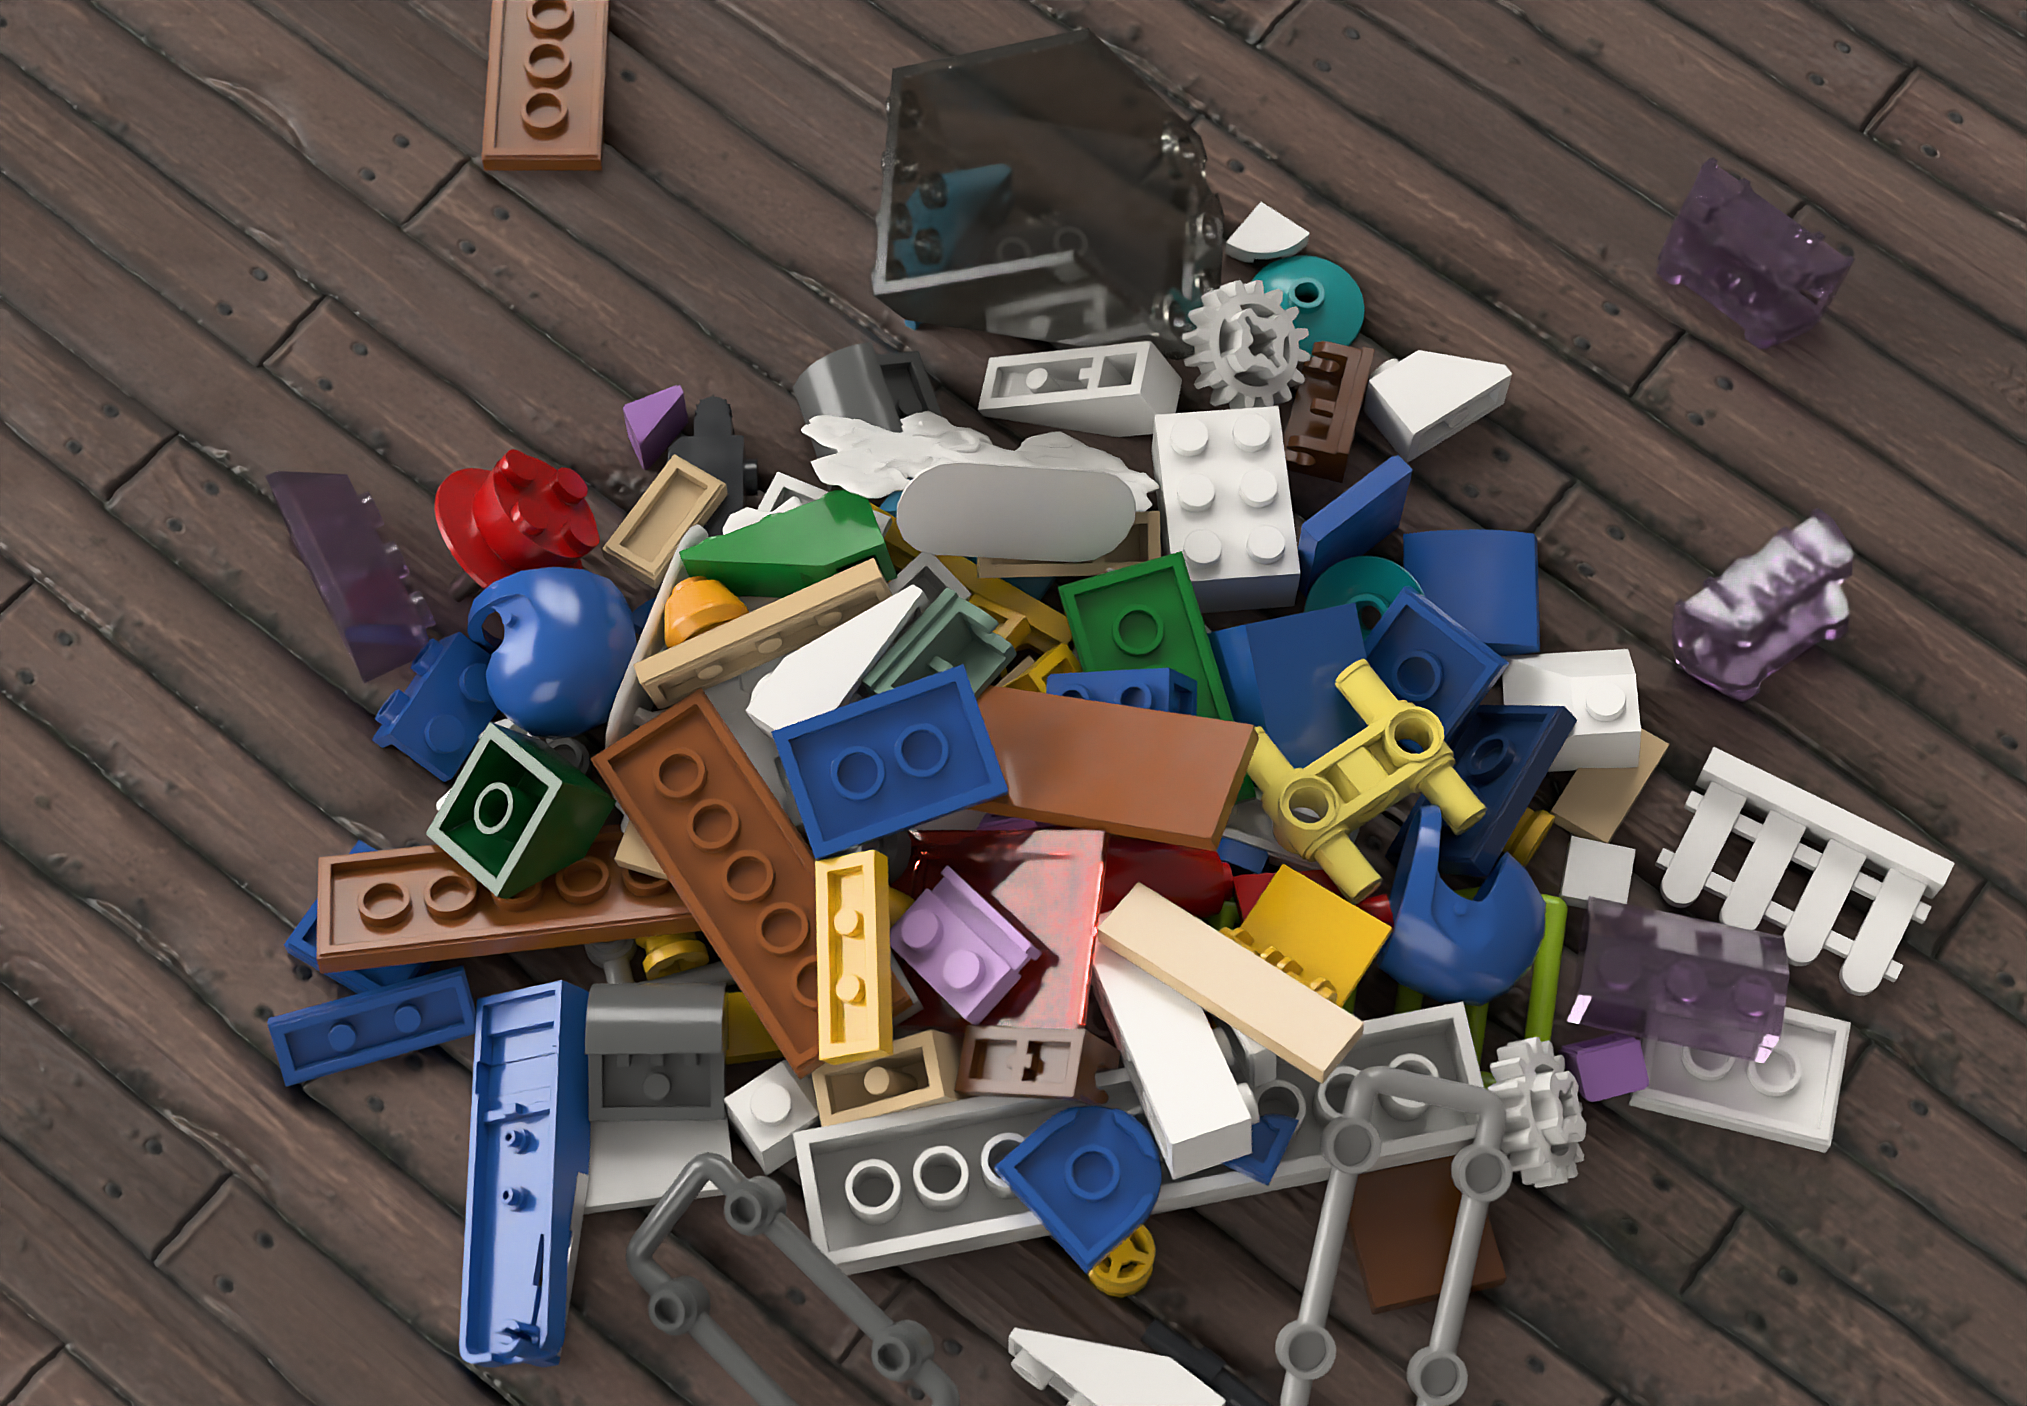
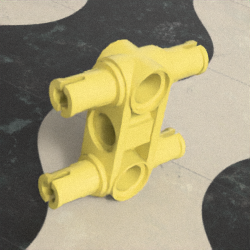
[1246,659,1487,905]

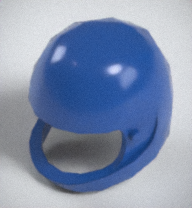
[467,567,637,740]
[1377,805,1546,1006]

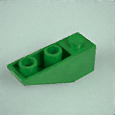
[679,489,898,598]

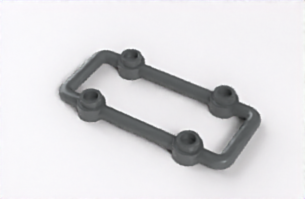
[626,1152,960,1406]

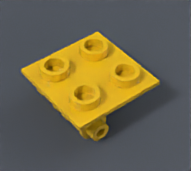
[1219,864,1393,1008]

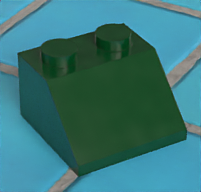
[426,722,617,899]

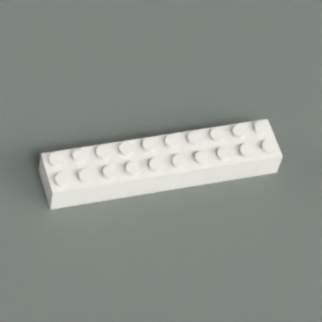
[793,1002,1484,1275]

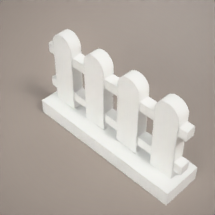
[1655,747,1954,996]

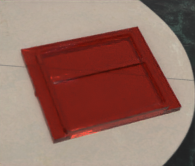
[888,830,1110,1033]

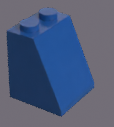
[1207,603,1368,782]

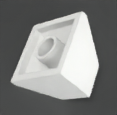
[1501,649,1641,772]

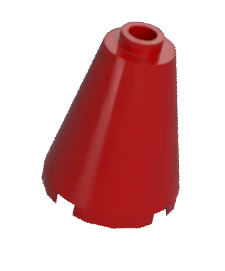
[1045,825,1233,957]

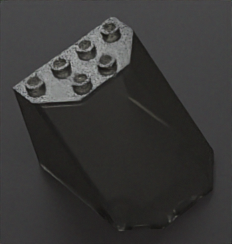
[871,28,1225,360]

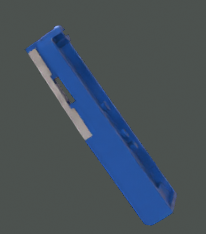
[459,980,591,1368]

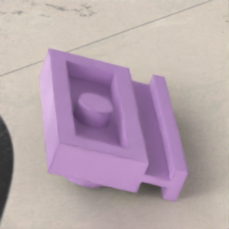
[890,865,1042,1025]

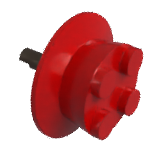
[435,449,600,603]

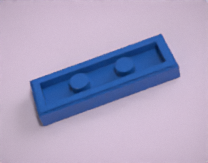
[267,965,476,1086]

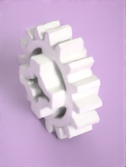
[1182,280,1311,409]
[1488,1037,1586,1188]

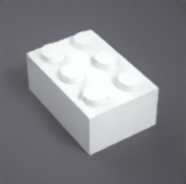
[1151,406,1301,613]

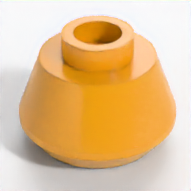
[664,576,749,649]

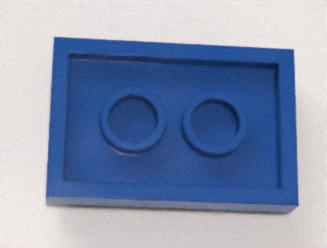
[771,664,1009,861]

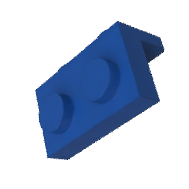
[372,631,498,782]

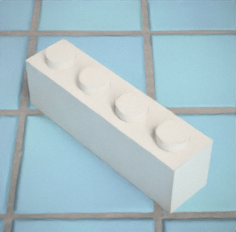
[1076,910,1260,1180]

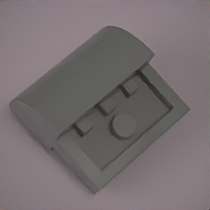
[793,342,942,492]
[585,982,729,1121]

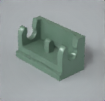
[861,587,1017,699]

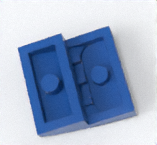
[1403,529,1540,656]

